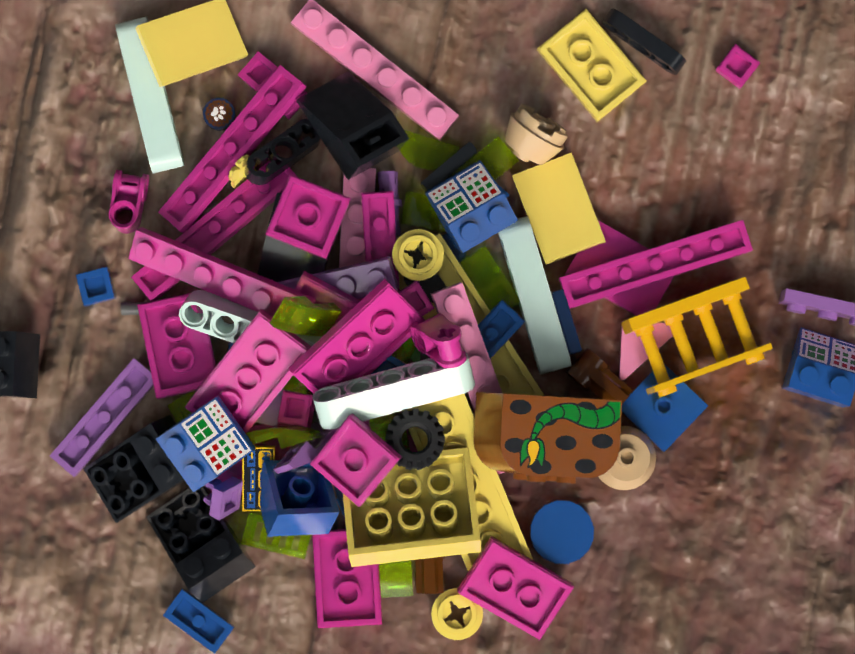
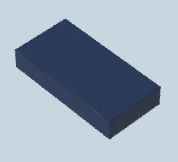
[551,289,582,355]

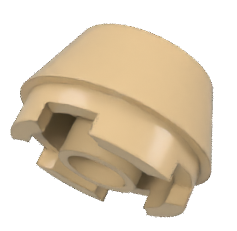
[504,104,568,165]
[598,426,656,490]

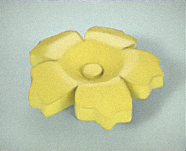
[228,154,257,189]

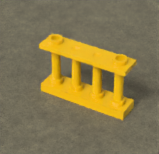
[621,277,773,398]

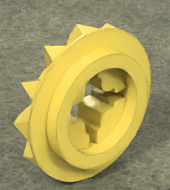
[392,229,444,281]
[431,588,483,640]

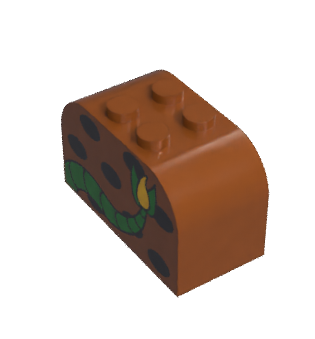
[474,392,622,484]

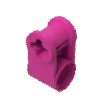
[109,170,149,234]
[410,314,466,369]

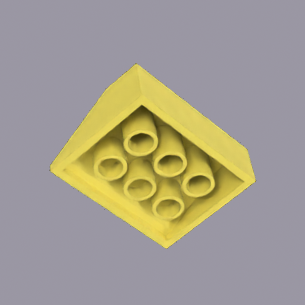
[343,447,481,567]

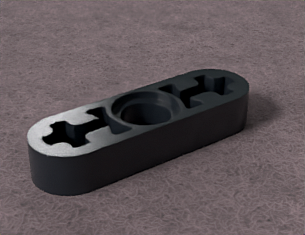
[602,9,686,75]
[245,119,321,185]

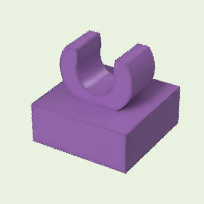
[203,476,243,520]

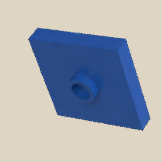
[622,364,708,452]

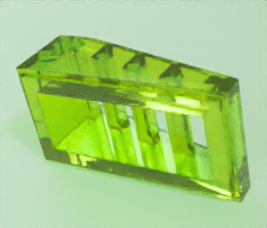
[241,512,311,559]

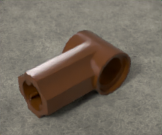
[566,348,633,404]
[415,556,445,594]

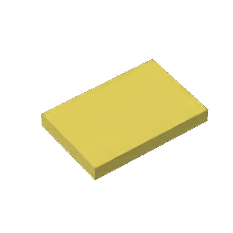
[135,0,248,87]
[537,9,647,122]
[512,153,606,265]

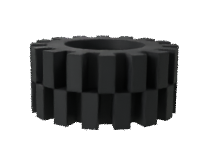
[385,409,445,470]

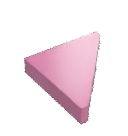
[619,321,673,381]

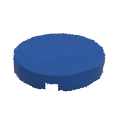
[530,500,594,564]

